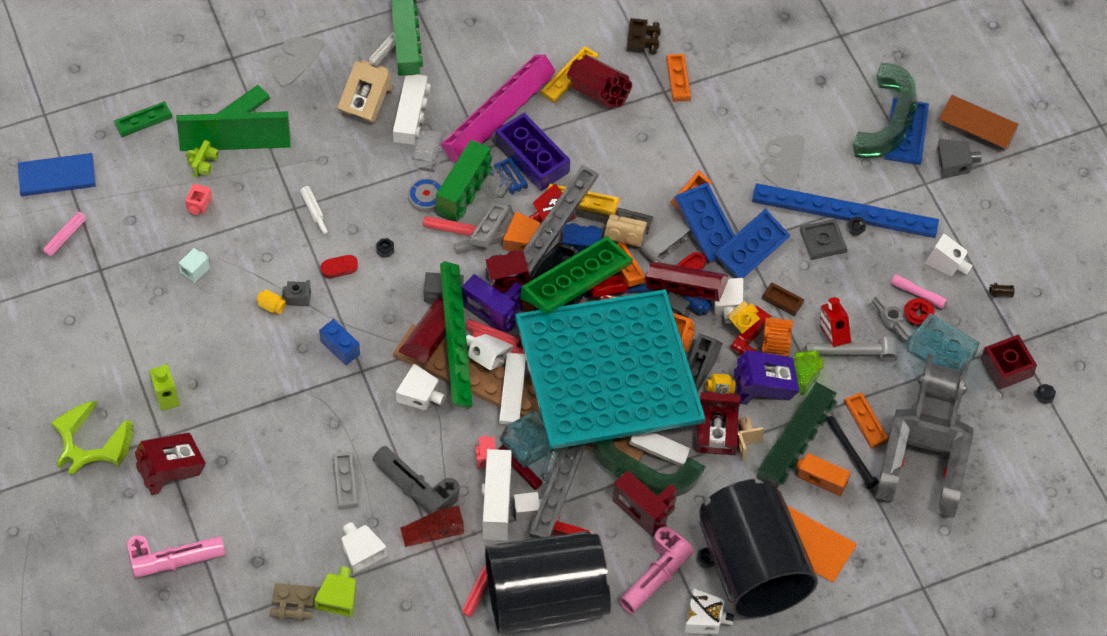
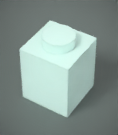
[178,248,210,283]

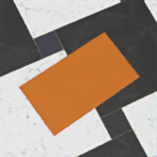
[787,505,857,582]

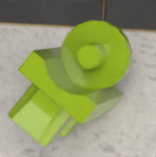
[186,140,219,178]

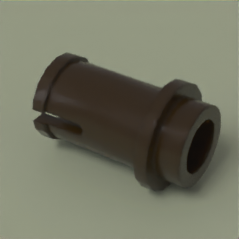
[989,283,1015,298]

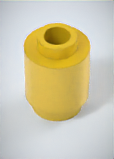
[256,289,286,315]

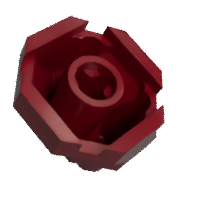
[567,54,633,108]

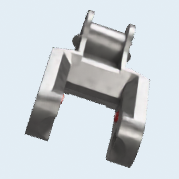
[875,353,974,518]

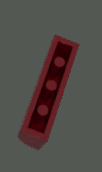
[645,261,729,302]
[399,299,446,364]

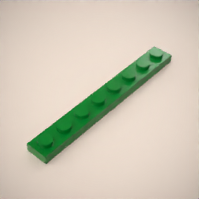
[440,261,473,409]

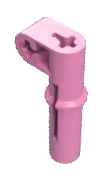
[619,527,694,614]
[127,536,225,578]

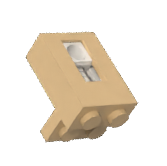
[337,60,394,123]

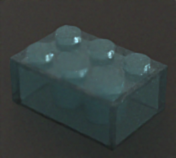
[907,313,980,370]

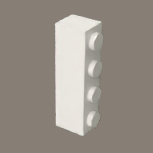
[393,75,431,145]

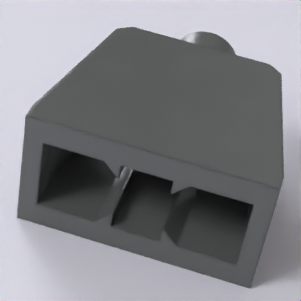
[936,139,982,178]

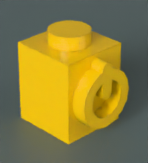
[727,300,760,334]

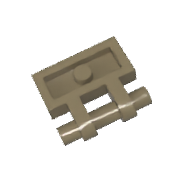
[270,583,316,621]

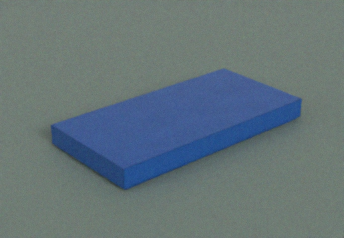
[884,98,929,165]
[18,153,96,196]
[674,182,735,263]
[713,208,791,278]

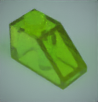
[794,350,824,396]

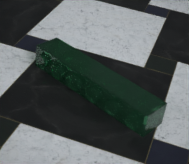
[756,382,837,489]

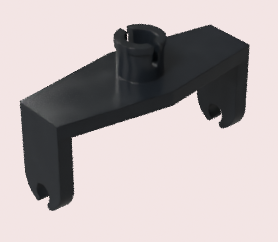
[530,242,579,281]

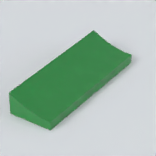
[176,111,291,151]
[520,236,633,315]

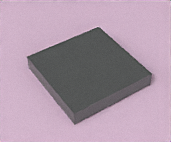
[800,219,847,260]

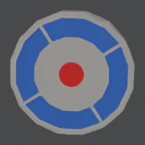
[408,178,442,212]

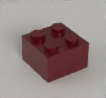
[486,250,530,293]
[981,334,1037,390]

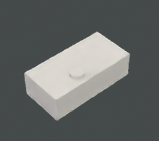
[482,449,511,540]

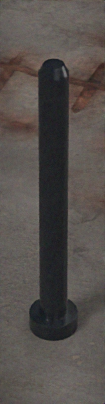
[827,416,879,489]

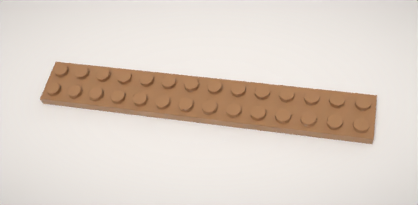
[393,324,646,471]

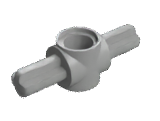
[872,295,913,341]

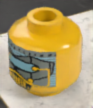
[705,373,735,394]

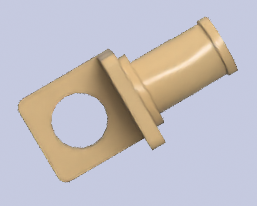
[737,416,764,460]

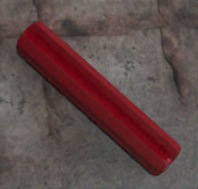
[498,444,543,490]

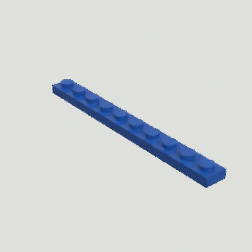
[752,183,939,238]

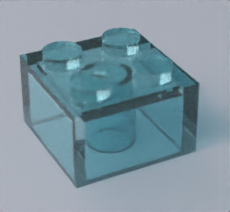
[499,411,554,468]

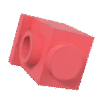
[185,183,213,215]
[475,436,496,469]

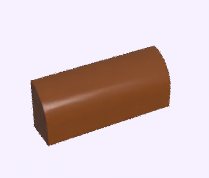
[939,94,1018,149]

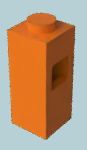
[796,453,851,497]

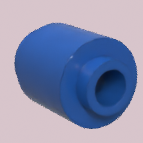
[684,296,712,315]

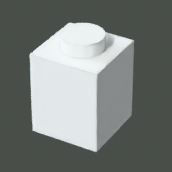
[514,492,542,522]

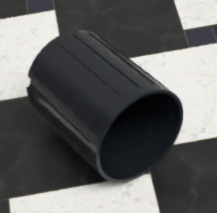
[699,479,818,619]
[485,531,611,636]

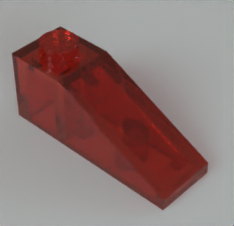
[401,505,464,547]

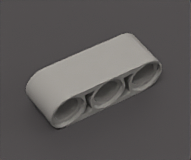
[641,218,692,262]

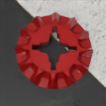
[904,298,935,327]

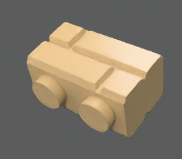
[604,214,647,247]

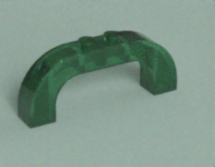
[853,62,918,158]
[591,439,706,497]

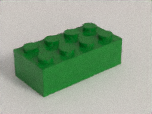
[436,140,492,222]

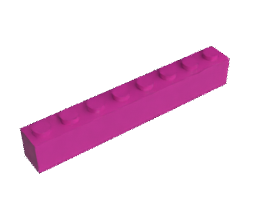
[440,54,556,162]

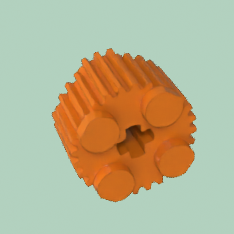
[762,318,793,357]

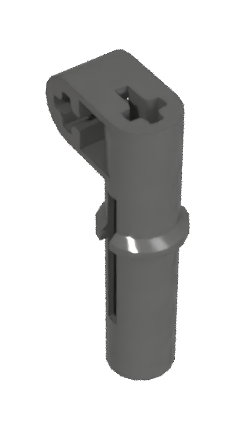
[373,446,459,517]

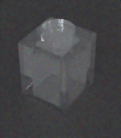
[481,169,515,199]

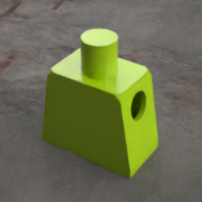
[149,364,180,411]
[314,566,357,618]

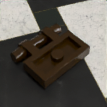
[627,18,661,54]

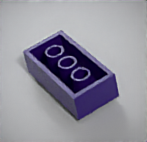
[495,112,570,191]

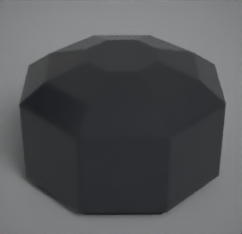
[848,216,866,235]
[376,238,394,257]
[1036,384,1056,404]
[696,547,715,569]

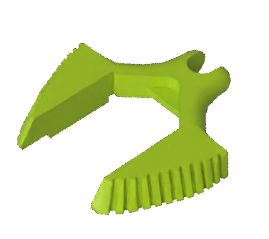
[51,401,134,475]

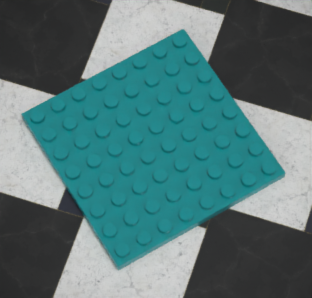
[515,289,705,450]

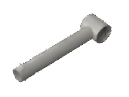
[806,337,897,362]

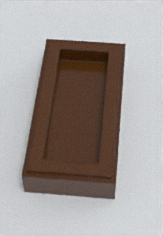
[762,282,805,317]

